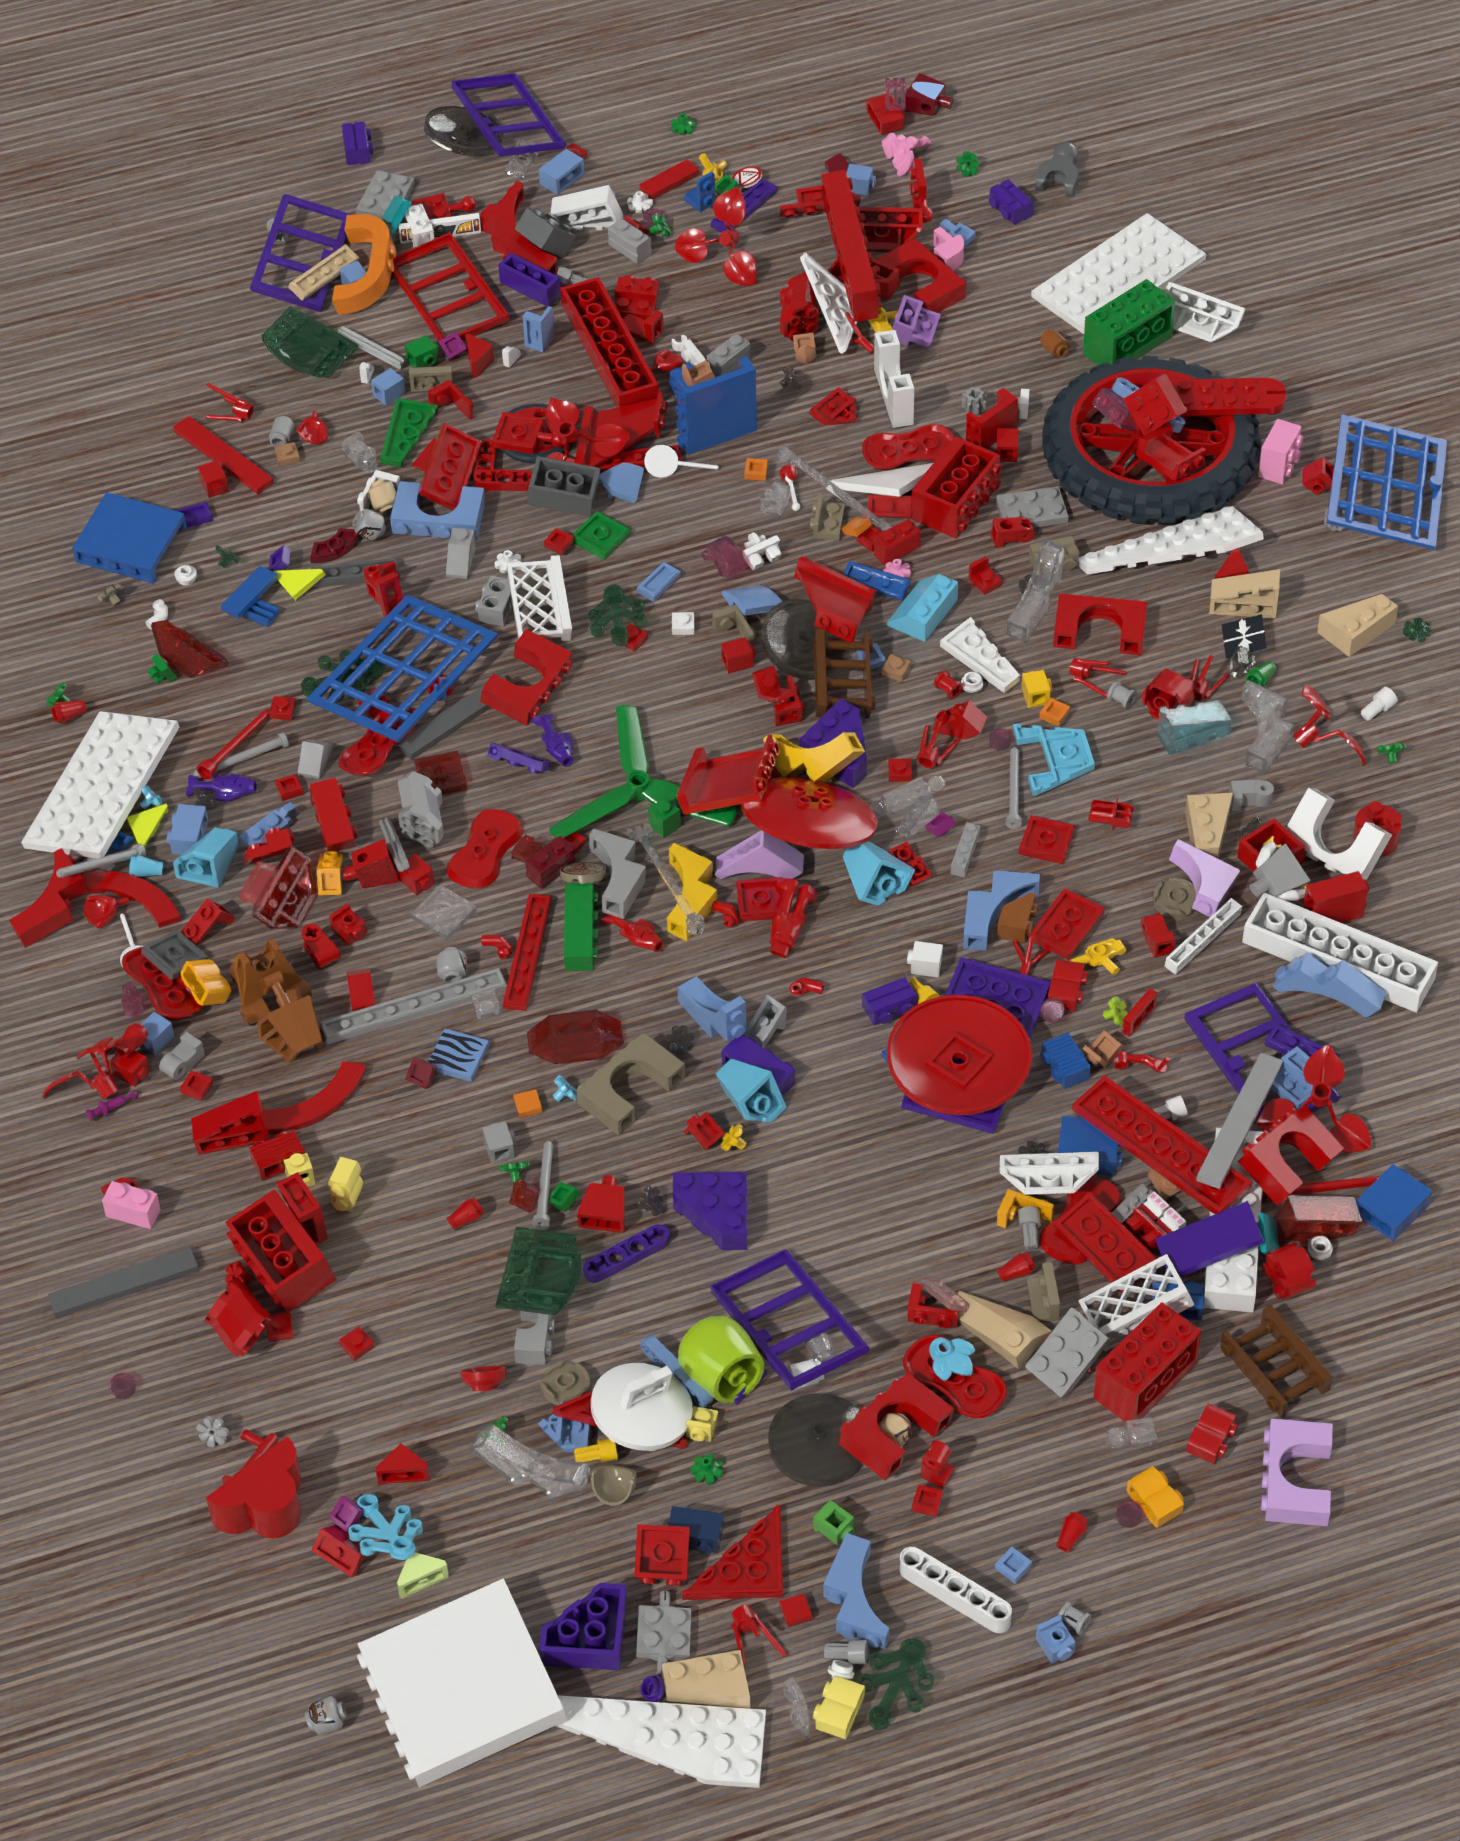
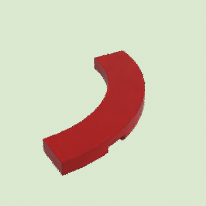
[80,870,181,928]
[264,1061,366,1134]

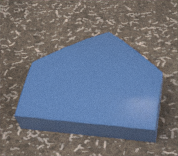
[599,462,644,504]
[538,1402,593,1453]

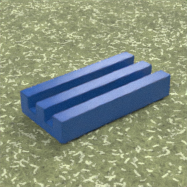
[242,599,280,627]

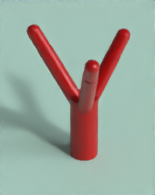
[845,312,874,354]
[1013,936,1049,976]

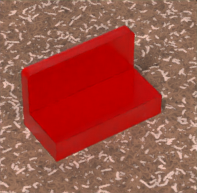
[868,494,912,518]
[311,1524,375,1577]

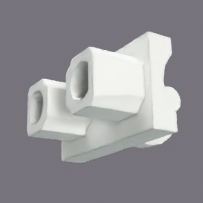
[740,532,781,571]

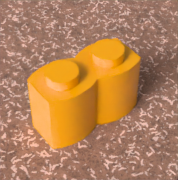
[181,959,231,1005]
[1126,1466,1184,1528]

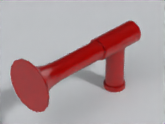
[222,1429,279,1484]

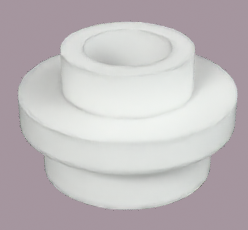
[175,565,197,585]
[961,672,983,693]
[1307,1236,1333,1260]
[828,1660,854,1680]

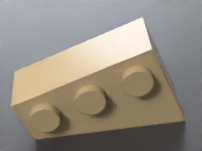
[1209,569,1280,618]
[1317,594,1398,657]
[1185,793,1233,859]
[662,1650,751,1709]

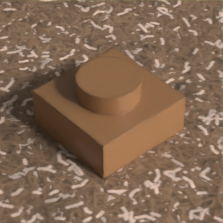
[274,442,300,467]
[881,654,911,682]

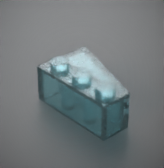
[1157,701,1232,755]

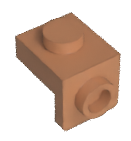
[1082,1031,1124,1069]

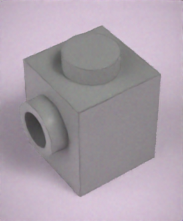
[482,1122,516,1164]

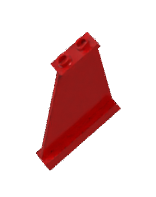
[575,392,667,467]
[794,556,877,643]

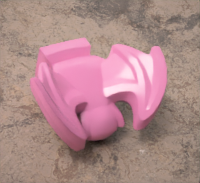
[882,133,932,177]

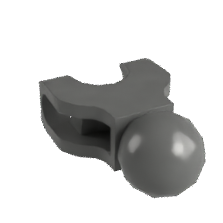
[1035,142,1079,196]

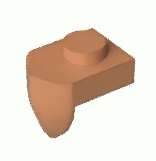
[793,333,816,364]
[682,360,715,387]
[1147,1168,1181,1200]

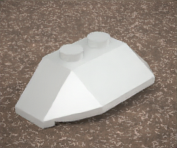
[1165,282,1246,343]
[1000,1152,1099,1195]

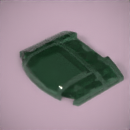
[261,306,358,378]
[496,1227,582,1315]

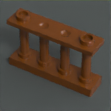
[813,629,876,718]
[1220,1305,1333,1418]

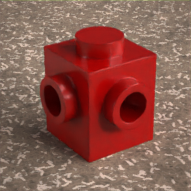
[1302,457,1334,495]

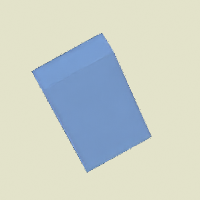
[637,562,681,602]

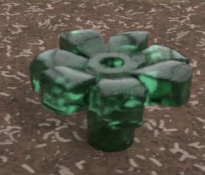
[215,545,241,568]
[1403,618,1431,643]

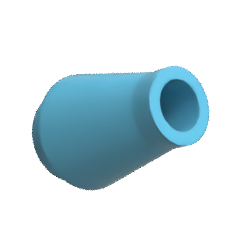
[129,855,163,877]

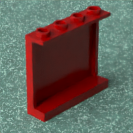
[677,734,779,815]

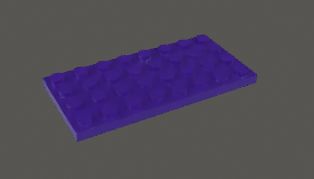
[901,957,1051,1134]

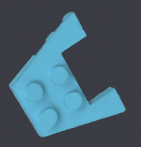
[1013,724,1095,796]

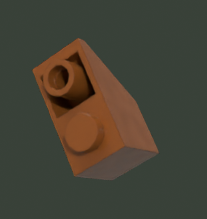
[997,893,1039,943]

